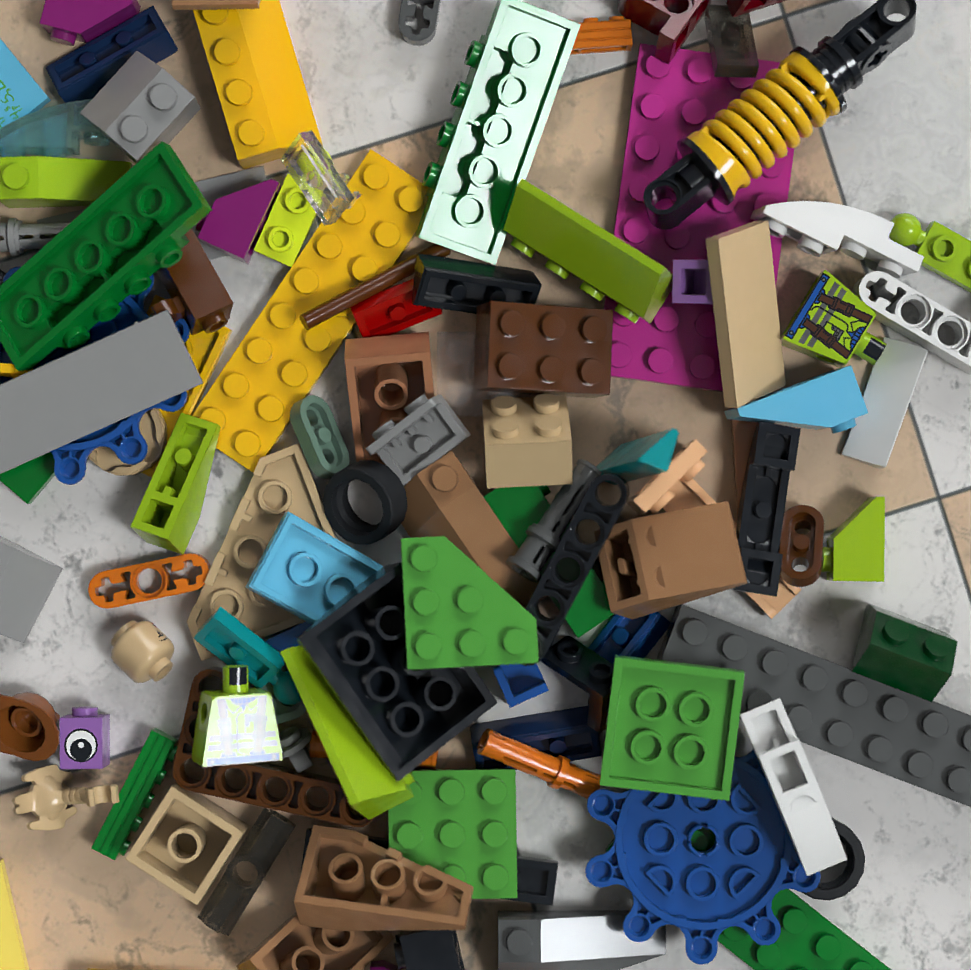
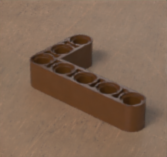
[173,667,375,827]

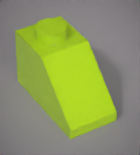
[822,497,885,582]

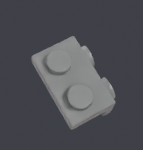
[366,394,471,486]

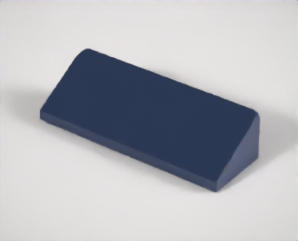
[45,6,178,111]
[470,705,602,770]

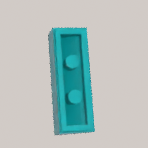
[596,428,679,485]

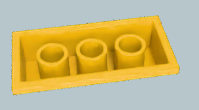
[193,0,323,169]

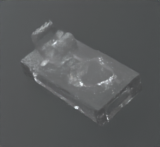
[281,130,361,226]

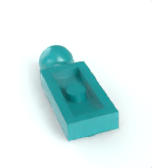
[193,606,302,705]

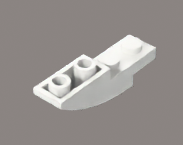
[750,201,924,278]
[740,698,847,876]

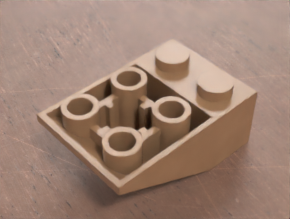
[594,501,748,620]

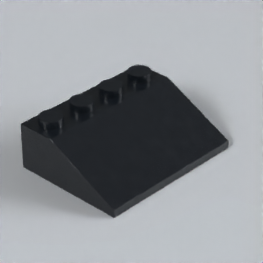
[296,562,498,781]

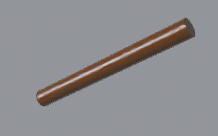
[299,244,451,330]

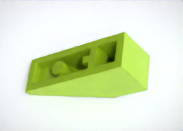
[0,156,132,208]
[130,413,221,555]

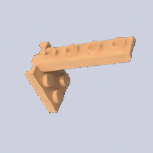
[627,439,801,619]

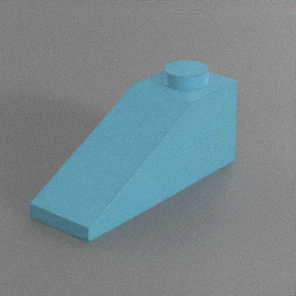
[724,365,868,434]

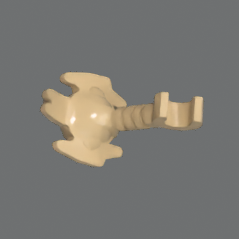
[12,765,119,831]

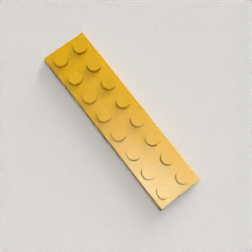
[192,149,429,472]

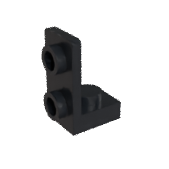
[541,636,613,733]

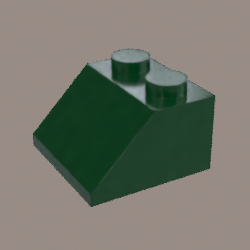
[852,603,958,702]

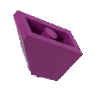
[40,0,141,46]
[196,179,281,264]

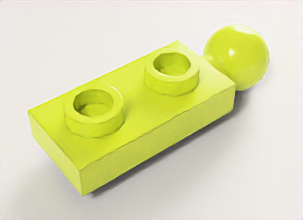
[254,147,333,267]

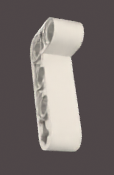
[852,271,971,375]

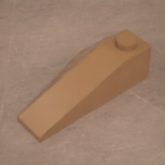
[401,450,549,608]
[294,825,473,931]

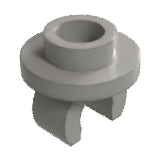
[279,726,313,773]

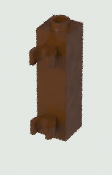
[150,228,233,335]

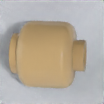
[111,621,174,683]

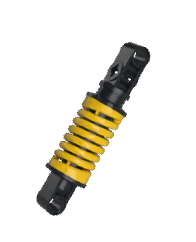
[643,0,916,230]

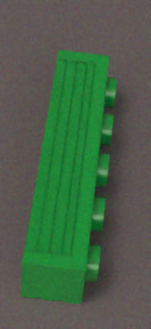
[91,728,179,860]

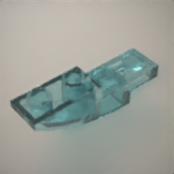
[0,99,110,158]

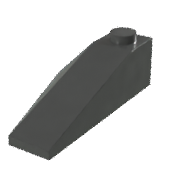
[498,910,666,970]

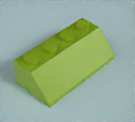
[503,178,673,324]
[280,646,415,820]

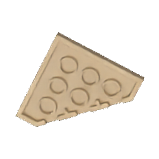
[187,443,337,661]

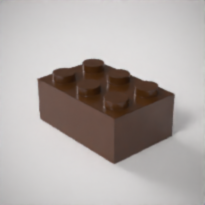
[473,301,613,398]

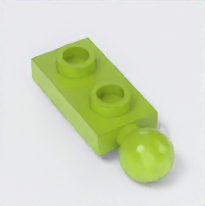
[889,213,971,293]

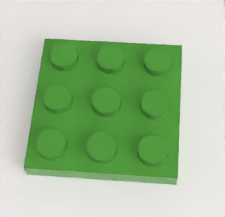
[599,655,745,801]
[388,768,518,899]

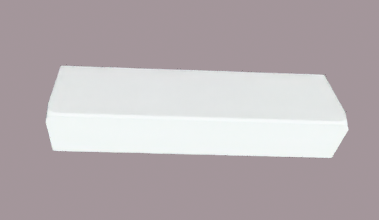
[841,337,928,469]

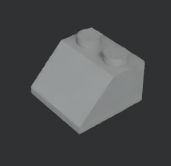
[80,51,201,163]
[0,536,63,643]

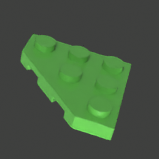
[401,536,539,670]

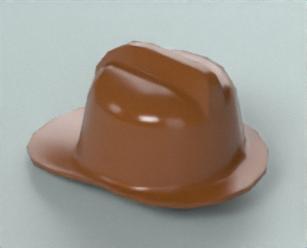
[0,692,60,761]

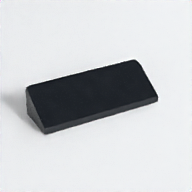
[412,254,542,314]

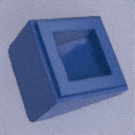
[265,622,312,652]

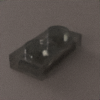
[704,5,759,78]

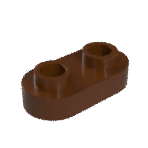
[779,505,824,587]

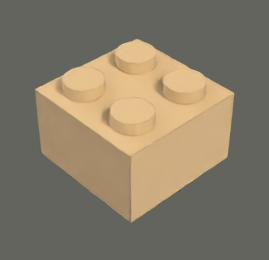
[482,393,573,488]
[125,783,249,905]

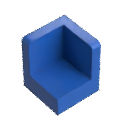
[492,664,548,708]

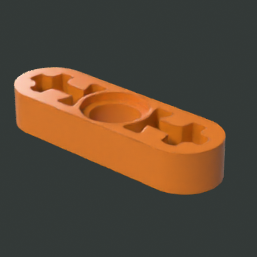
[88,553,211,609]

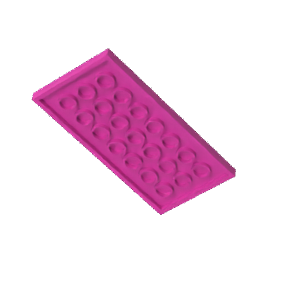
[603,43,794,392]

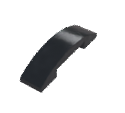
[733,422,801,597]

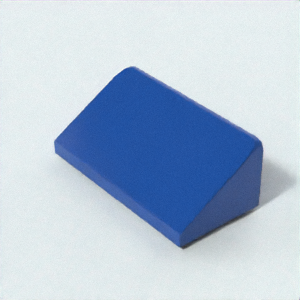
[588,612,671,664]

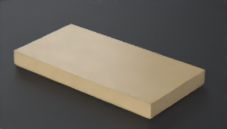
[706,220,786,408]

